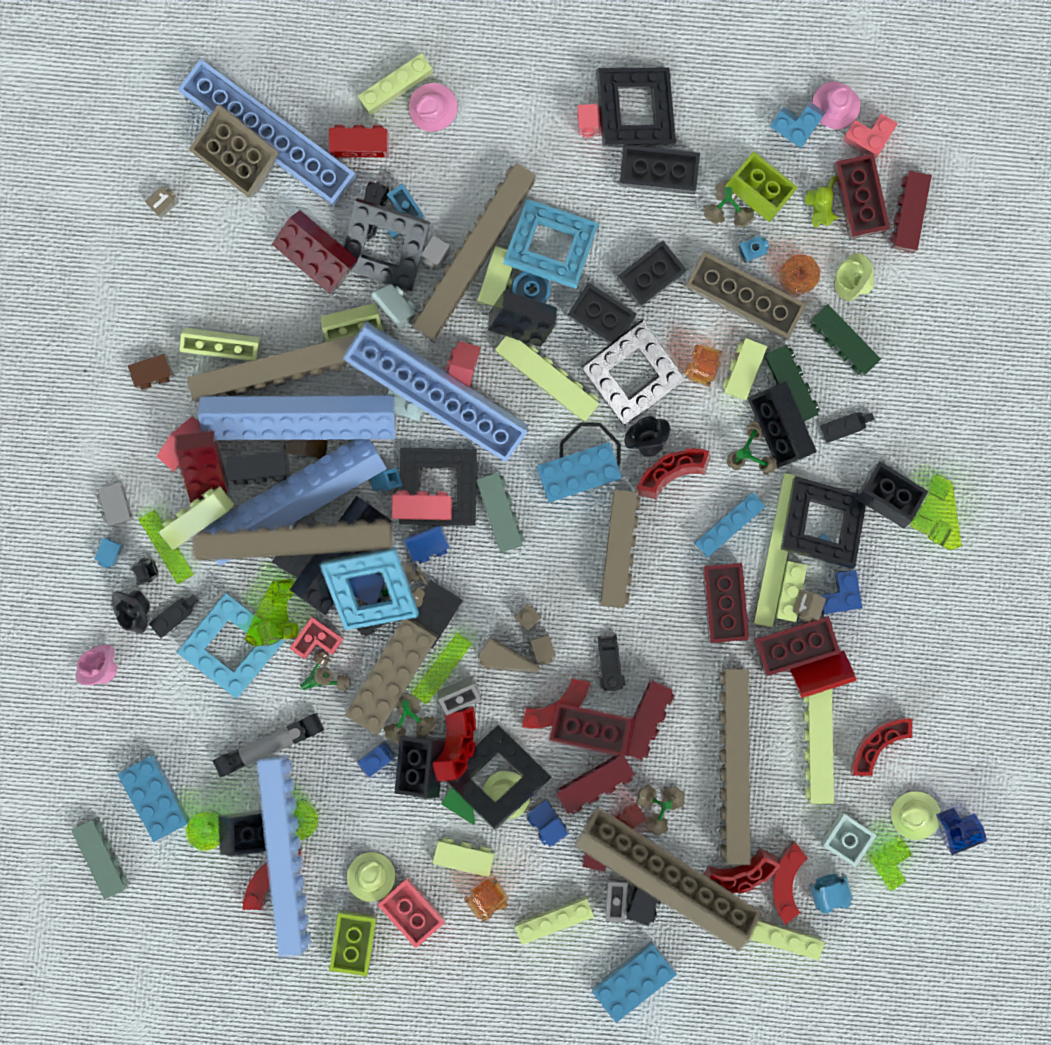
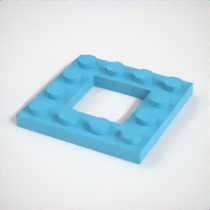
[503,199,599,289]
[320,547,419,630]
[176,592,285,699]

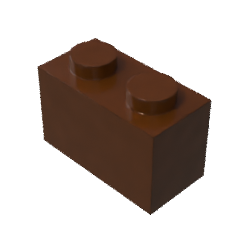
[128,354,174,391]

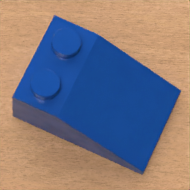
[404,526,450,564]

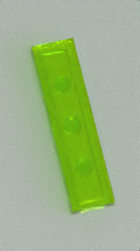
[138,509,195,585]
[411,632,473,705]

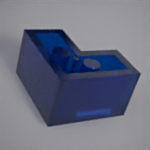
[936,807,987,855]

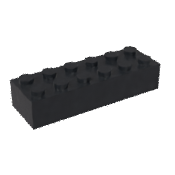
[289,495,393,615]

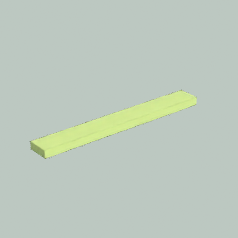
[753,473,803,627]

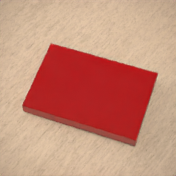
[790,650,857,698]

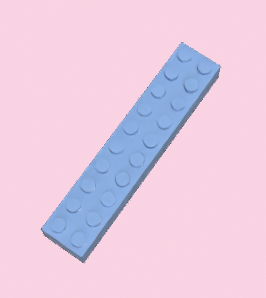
[177,59,357,207]
[343,321,528,462]
[198,396,396,440]
[201,439,387,566]
[257,755,311,957]

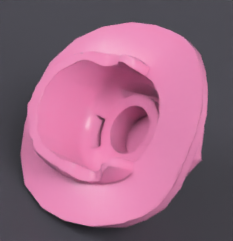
[812,81,861,130]
[409,83,457,132]
[76,645,118,686]

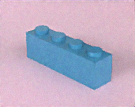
[694,492,766,558]

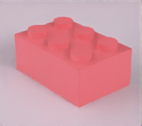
[392,491,452,520]
[378,876,446,948]

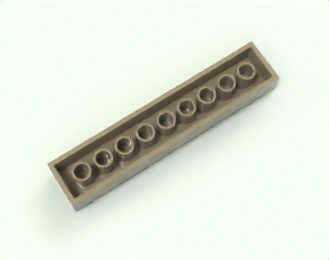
[412,163,536,342]
[187,335,356,403]
[192,520,393,561]
[719,668,750,865]
[574,807,761,951]

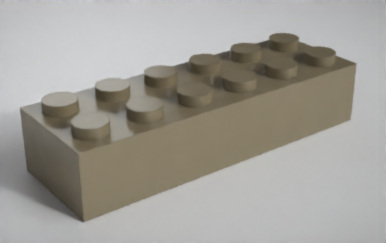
[685,251,807,341]
[600,490,641,608]
[344,618,439,735]

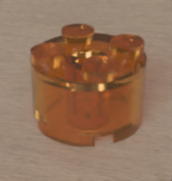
[779,254,820,296]
[686,344,723,387]
[464,877,509,922]

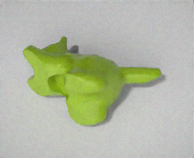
[805,176,839,228]

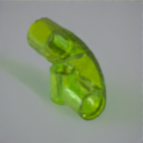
[910,473,962,551]
[244,579,299,647]

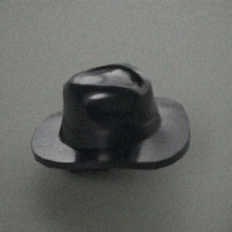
[624,416,671,457]
[112,591,150,633]

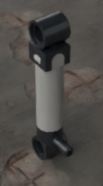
[212,713,325,778]

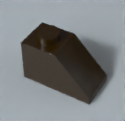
[285,439,328,459]

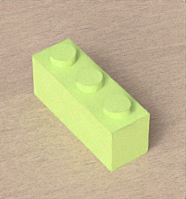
[477,246,517,307]
[320,303,383,342]
[722,338,767,401]
[775,561,807,622]
[433,837,494,877]

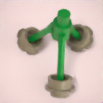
[727,421,777,475]
[300,650,351,692]

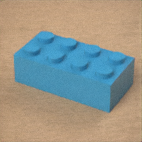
[537,442,622,503]
[117,754,191,842]
[592,941,677,1023]

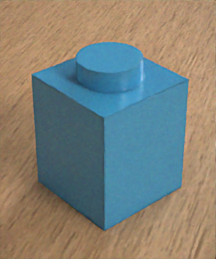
[94,538,124,569]

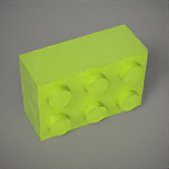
[725,151,798,223]
[329,910,377,977]

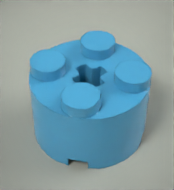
[512,271,551,304]
[809,873,853,914]

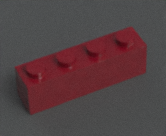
[890,171,932,253]

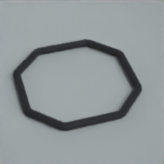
[559,423,621,466]

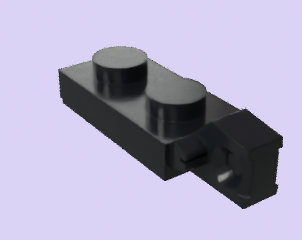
[820,412,875,443]
[149,595,199,639]

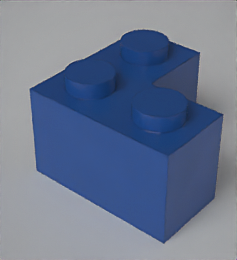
[820,570,863,614]
[527,799,569,847]

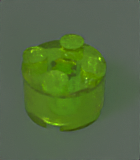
[294,799,320,840]
[186,810,221,851]

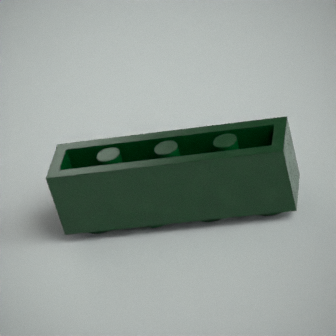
[809,304,881,376]
[764,345,820,421]

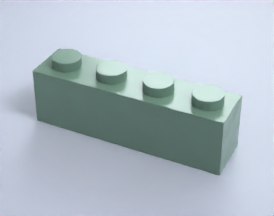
[477,473,525,553]
[71,818,129,900]

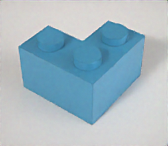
[769,102,826,148]
[387,184,425,240]

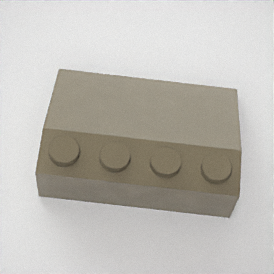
[189,104,280,198]
[477,636,540,672]

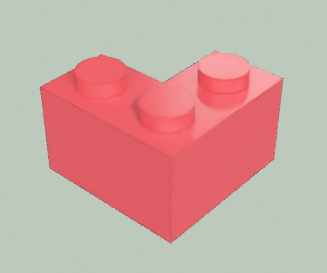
[577,104,601,138]
[842,113,898,159]
[446,341,481,388]
[157,416,201,472]
[289,616,345,660]

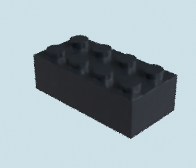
[619,145,700,195]
[747,381,817,468]

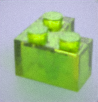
[867,836,913,892]

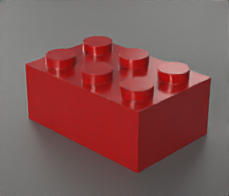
[329,125,390,158]

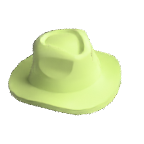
[834,253,875,302]
[483,771,530,819]
[891,791,941,840]
[347,852,395,902]

